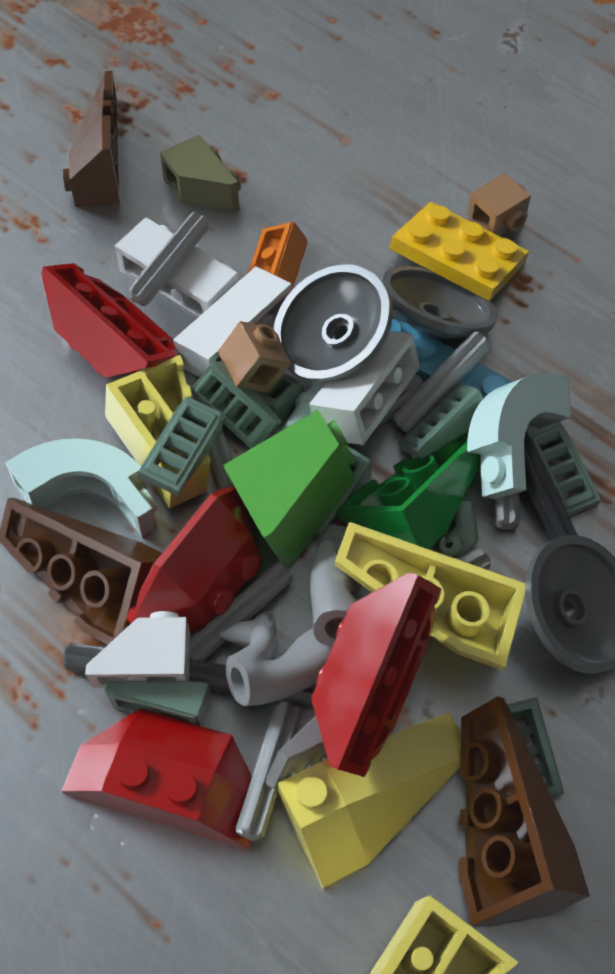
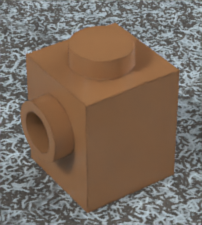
[466,173,531,237]
[218,321,292,393]

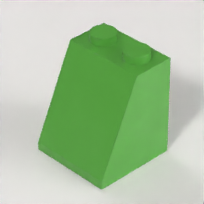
[223,410,356,568]

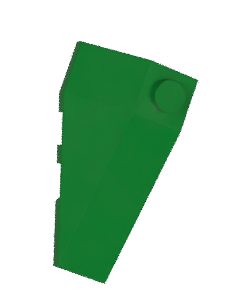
[336,432,481,550]

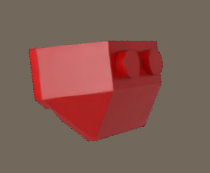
[41,263,178,378]
[125,484,262,634]
[311,572,442,777]
[62,708,252,851]

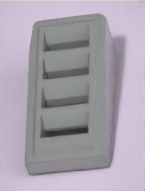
[265,716,328,789]

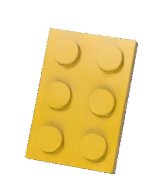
[389,201,529,301]

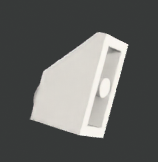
[85,611,190,688]

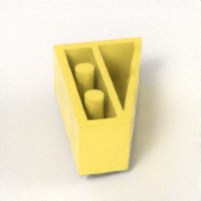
[105,355,211,509]
[370,895,519,974]

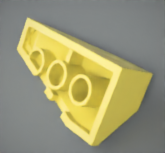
[334,522,525,670]
[277,713,461,890]

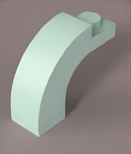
[467,372,571,499]
[5,438,157,539]

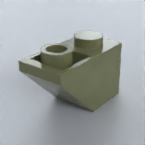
[160,135,241,211]

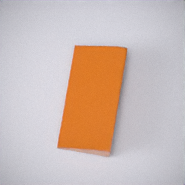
[247,222,307,289]

